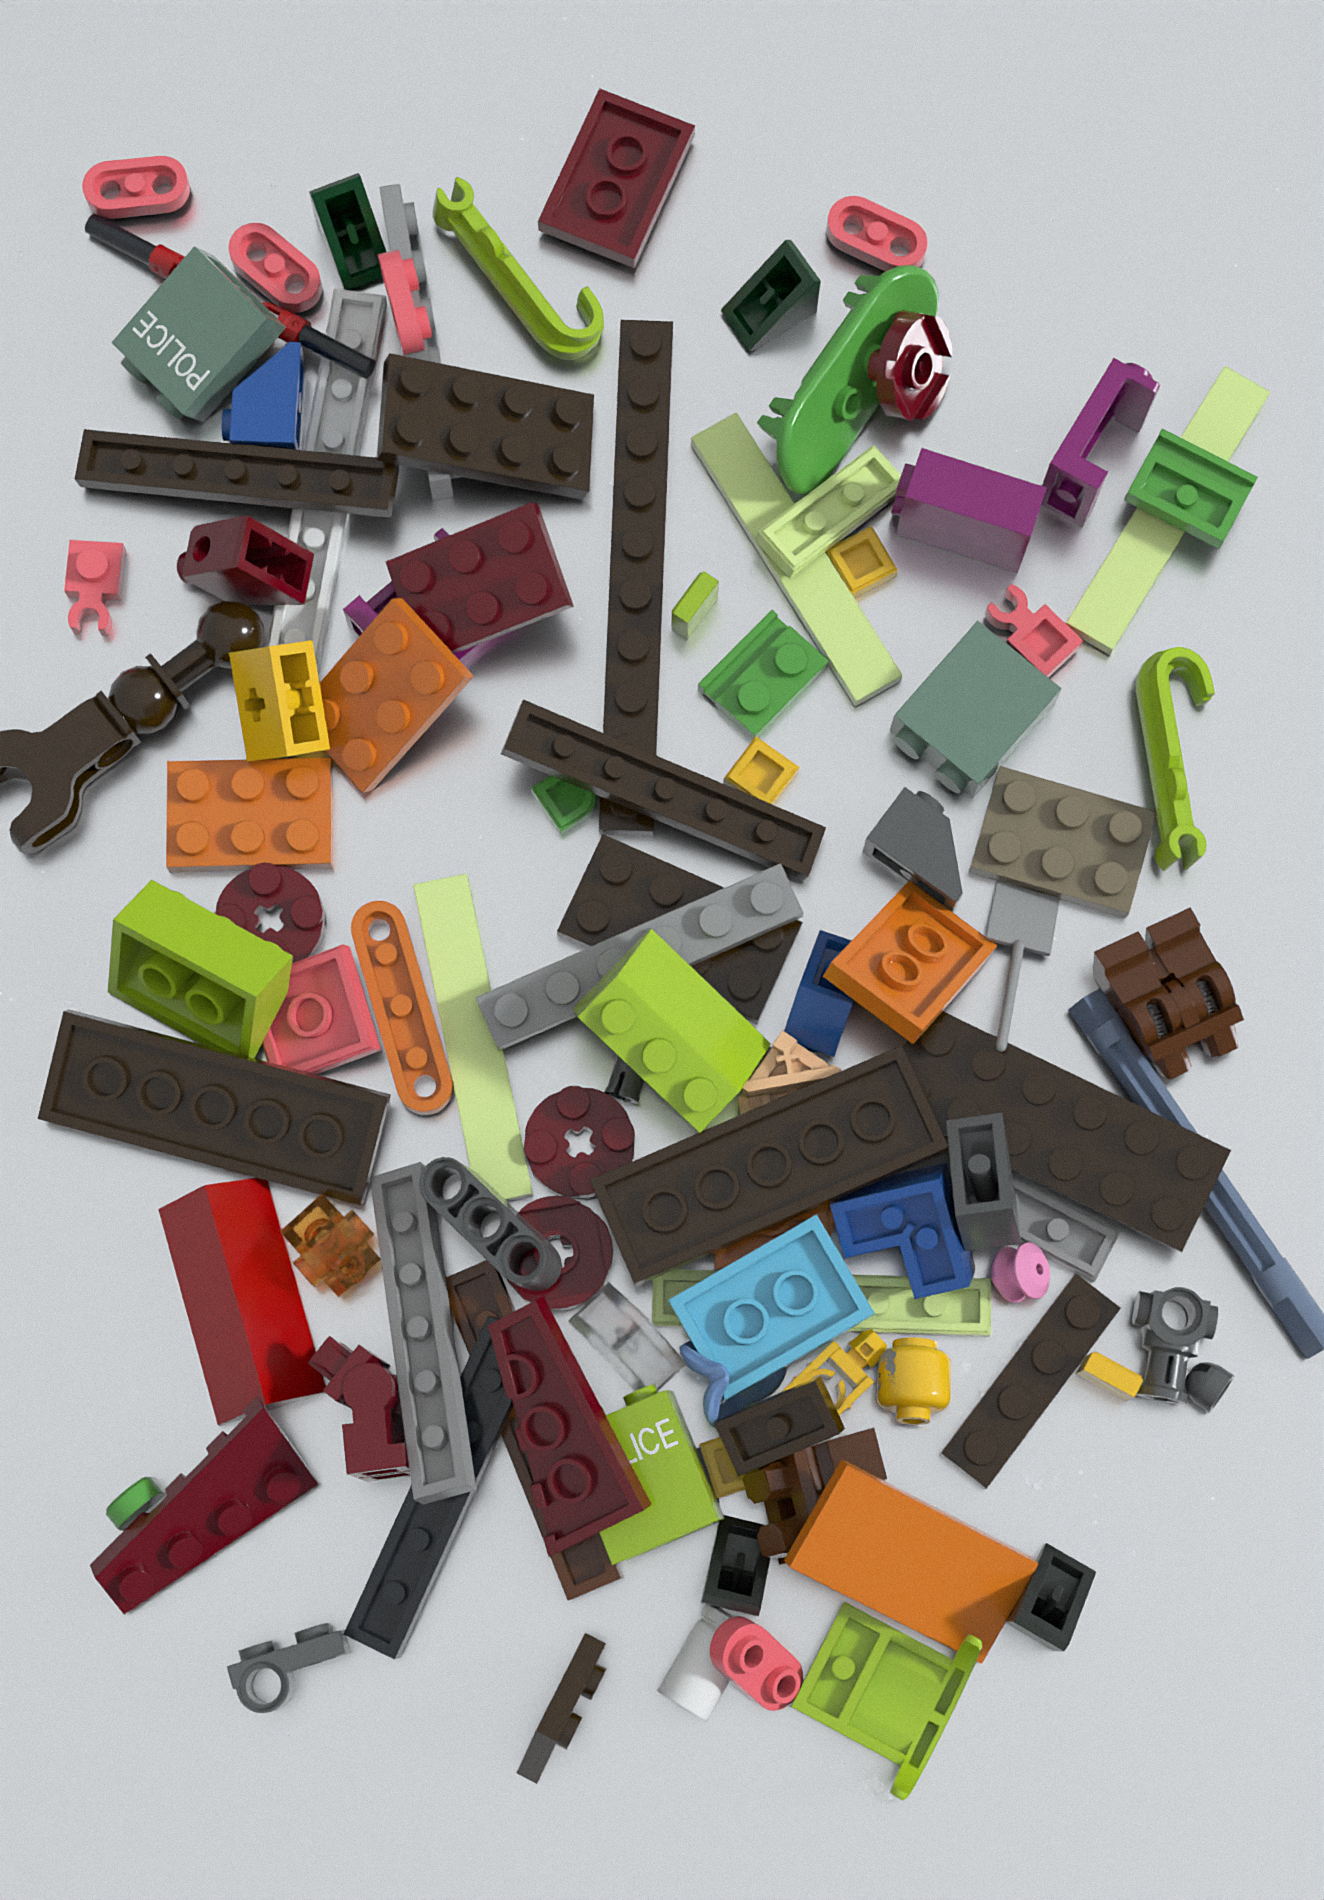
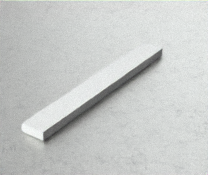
[267,288,387,677]

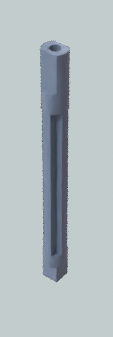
[1068,988,1324,1359]

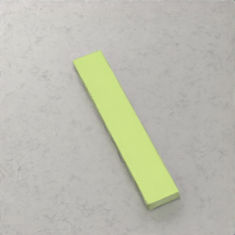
[1066,366,1270,655]
[691,412,903,707]
[413,873,533,1201]
[652,1269,991,1337]

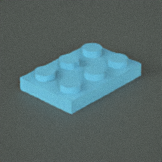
[668,1214,875,1401]

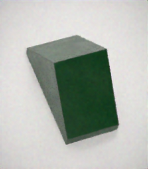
[309,173,387,290]
[721,239,821,351]

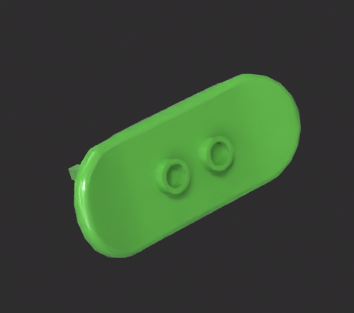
[757,265,939,496]

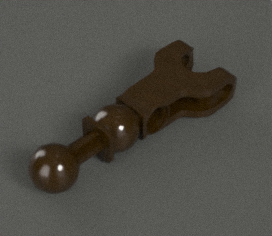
[0,601,264,854]

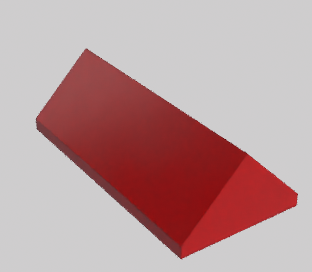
[158,1178,326,1426]

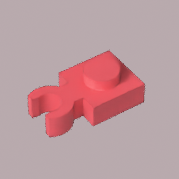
[64,540,126,636]
[985,584,1083,678]

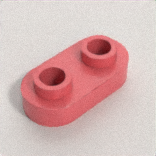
[82,156,190,219]
[827,196,927,272]
[228,223,322,313]
[378,249,433,356]
[709,1616,803,1711]

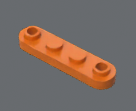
[351,901,453,1115]

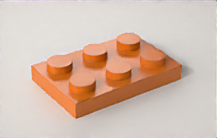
[319,598,474,792]
[166,758,333,872]
[823,880,997,1044]

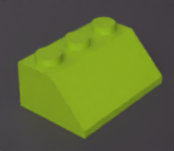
[107,879,293,1058]
[573,928,771,1133]

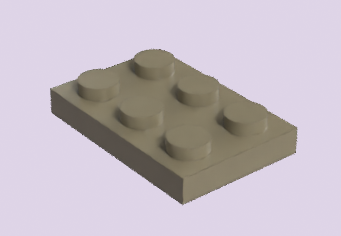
[968,766,1157,918]

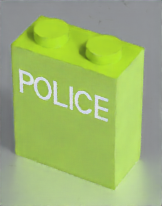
[599,1384,725,1565]

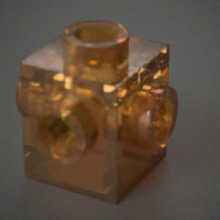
[279,1194,381,1297]

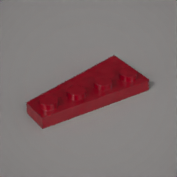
[488,1296,651,1557]
[90,1396,318,1614]

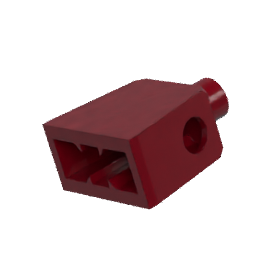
[177,515,314,605]

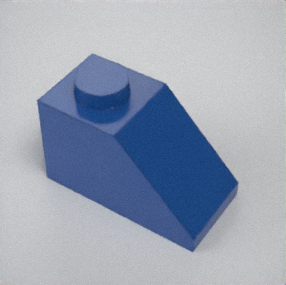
[221,342,306,450]
[784,930,854,1057]

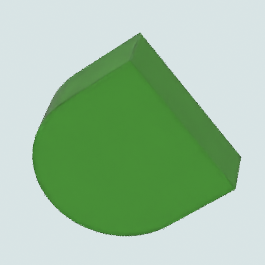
[531,775,596,836]
[106,1476,167,1531]

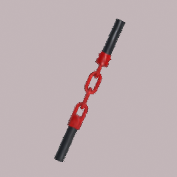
[85,214,376,379]

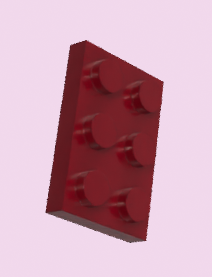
[538,88,695,268]
[385,502,574,654]

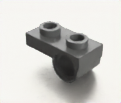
[227,1623,351,1713]

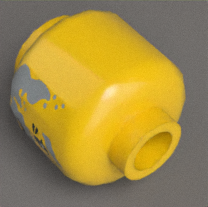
[877,1337,951,1425]

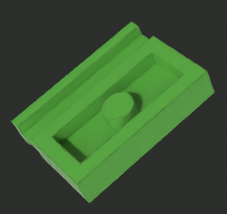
[1124,428,1258,549]
[698,610,829,740]

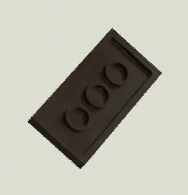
[377,353,594,500]
[557,834,803,1024]

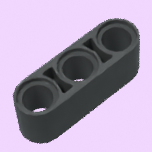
[419,1157,562,1292]

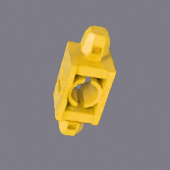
[782,1329,887,1416]

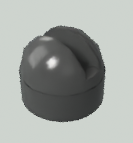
[1185,1362,1235,1413]

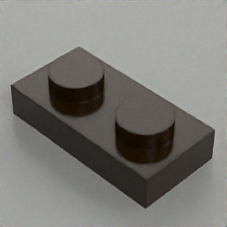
[714,1376,845,1476]

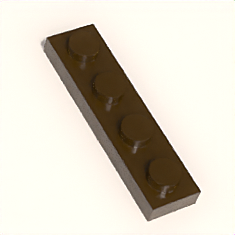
[939,1273,1121,1490]

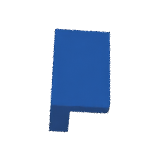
[830,1163,975,1299]

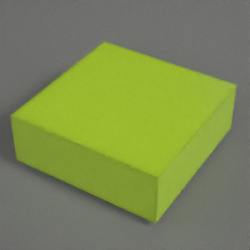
[671,571,719,640]

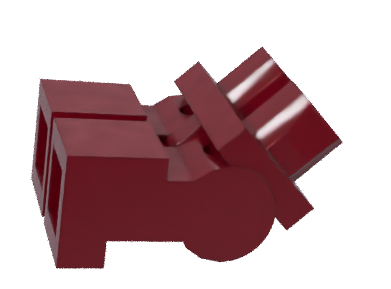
[308,1336,410,1482]

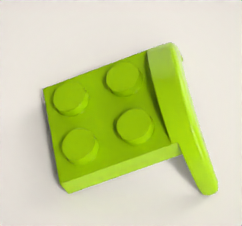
[791,1602,982,1800]

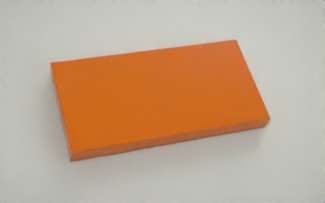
[784,1459,1039,1664]

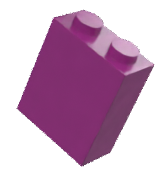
[891,448,1047,573]

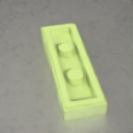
[754,445,901,579]

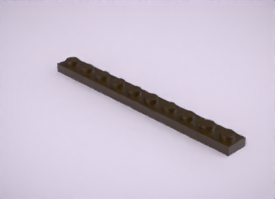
[599,319,673,837]

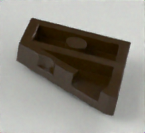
[517,1633,607,1784]

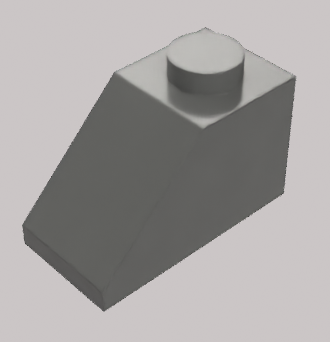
[862,787,963,912]
[946,1113,1021,1251]

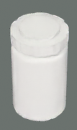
[657,1604,734,1721]

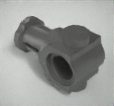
[1132,1287,1218,1405]

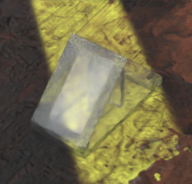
[568,1282,686,1391]

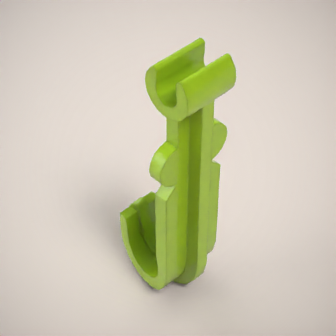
[432,177,604,360]
[1136,647,1215,871]

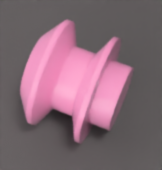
[991,1242,1050,1303]

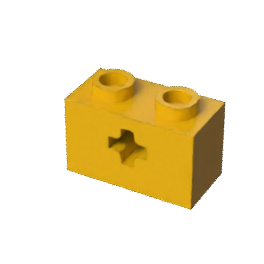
[229,640,330,761]

